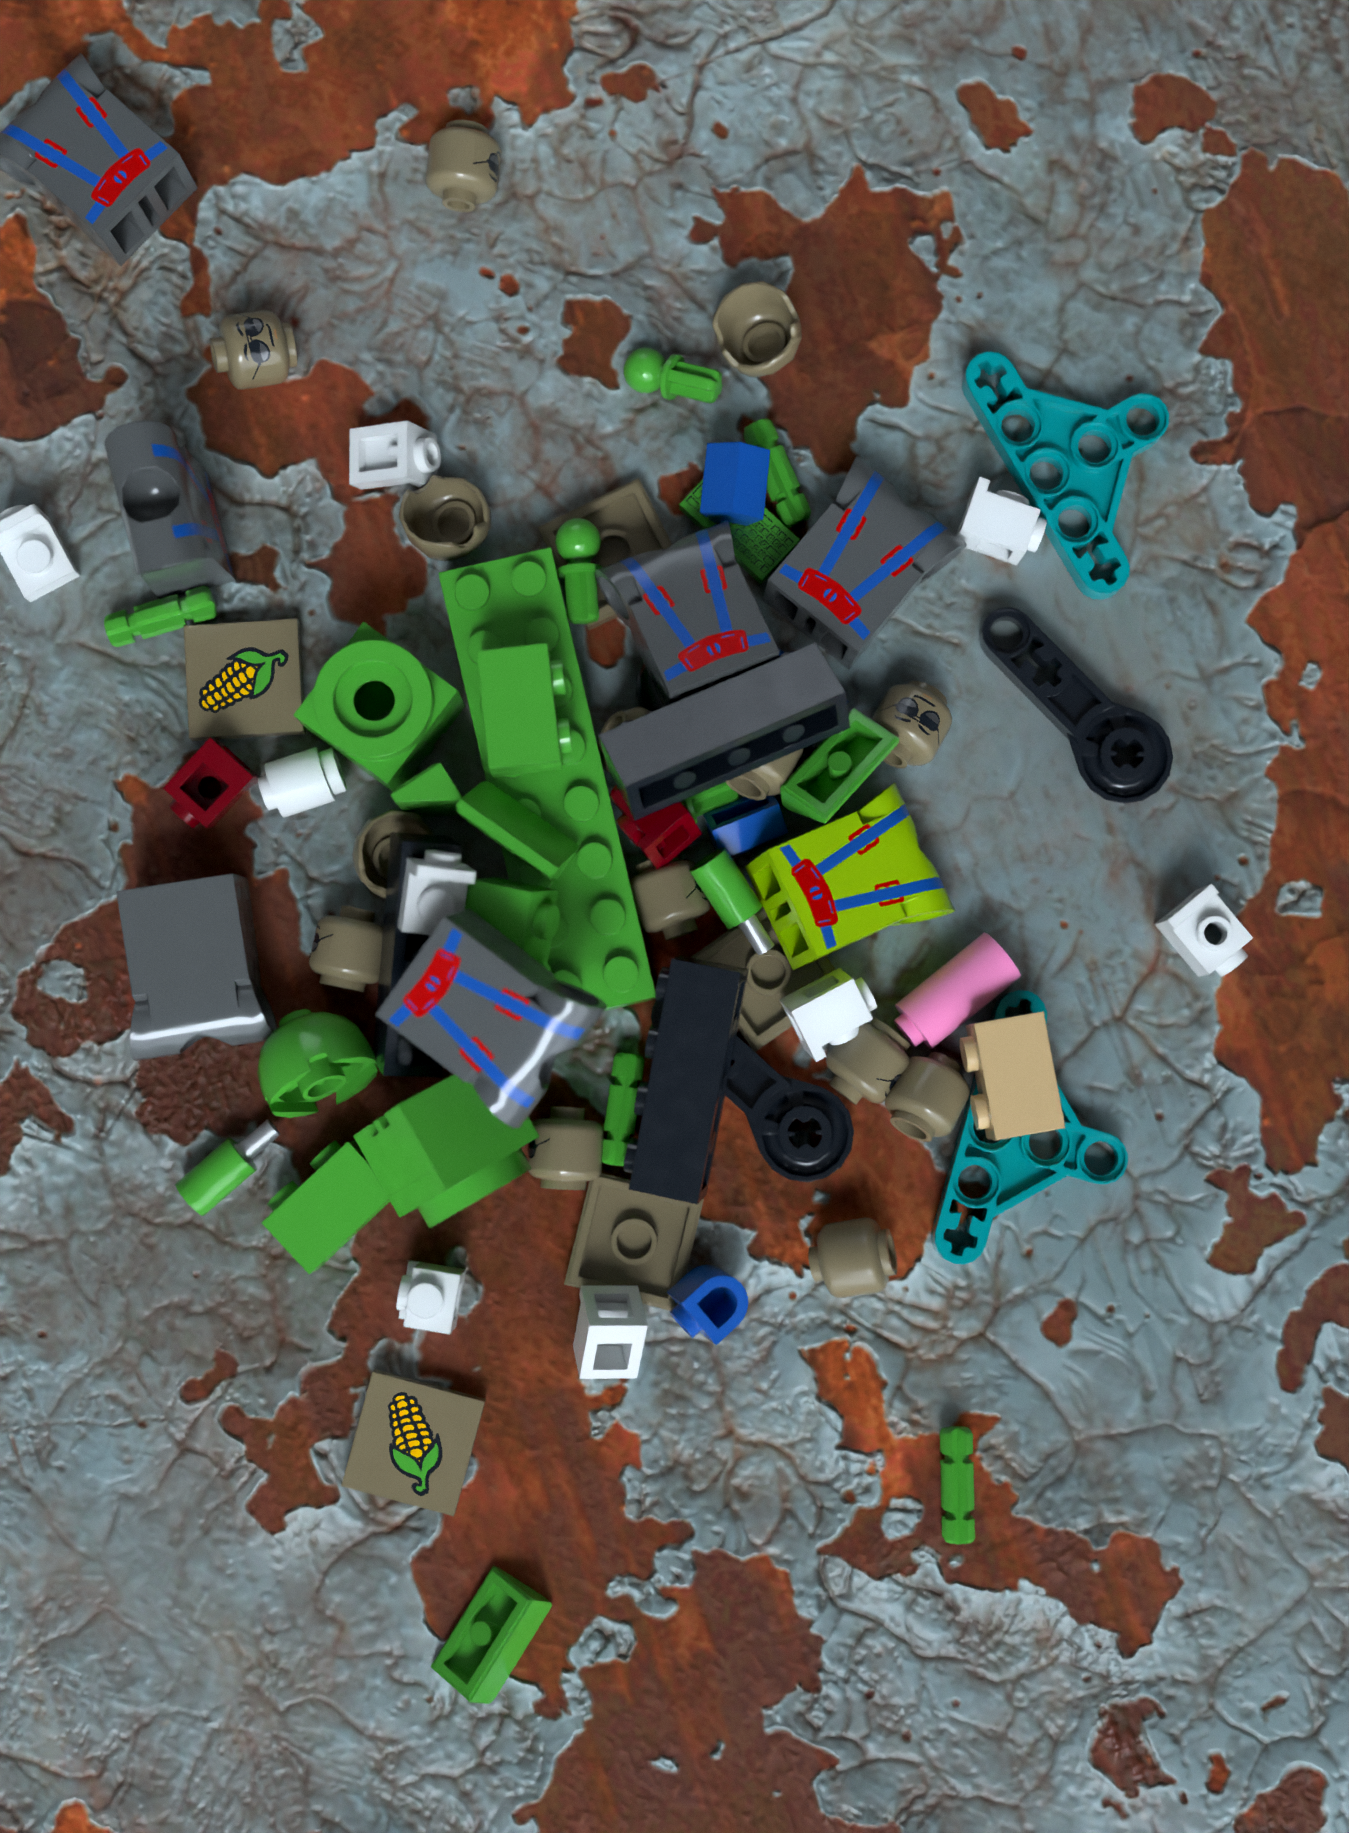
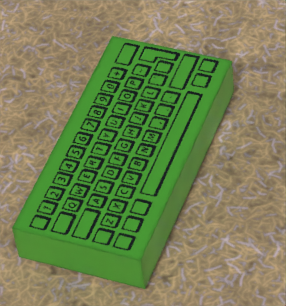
[679,480,800,584]

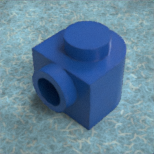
[667,1265,748,1345]

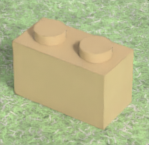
[960,1011,1065,1140]

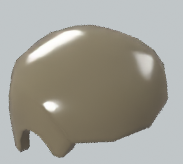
[712,281,802,377]
[399,475,492,562]
[352,810,435,898]

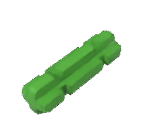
[744,418,811,528]
[104,586,217,647]
[602,1053,645,1166]
[940,1426,975,1544]

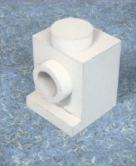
[956,477,1047,566]
[1155,884,1253,977]
[780,968,877,1062]
[396,1260,466,1334]
[573,1286,648,1379]

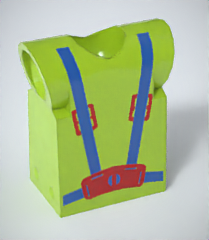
[745,782,955,970]

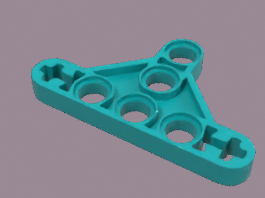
[962,352,1169,600]
[931,990,1128,1265]

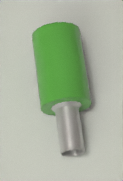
[689,847,775,955]
[175,1119,280,1216]

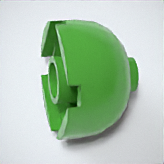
[257,1009,378,1118]

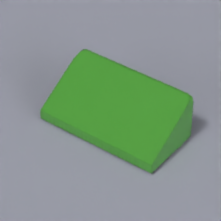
[780,708,899,824]
[390,763,462,817]
[455,781,578,881]
[431,1566,552,1704]

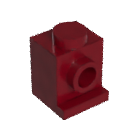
[163,737,259,828]
[610,785,702,869]

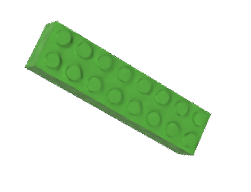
[438,547,656,1011]

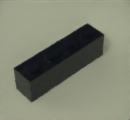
[598,642,850,821]
[373,832,461,1077]
[624,956,749,1204]

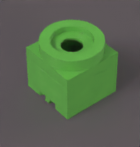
[294,622,465,791]
[353,1074,540,1228]

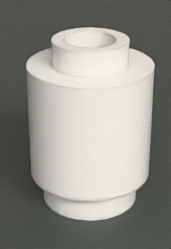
[258,747,348,818]

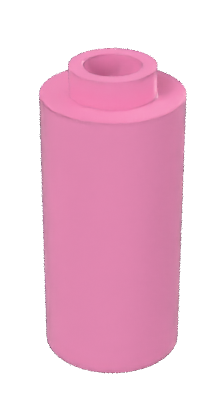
[894,932,1021,1049]

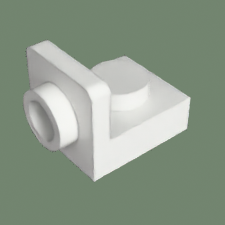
[349,421,441,490]
[0,504,80,602]
[398,850,476,935]

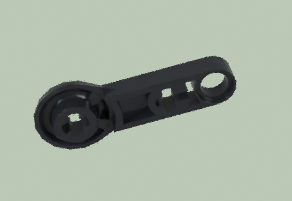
[979,607,1173,804]
[651,1001,854,1182]

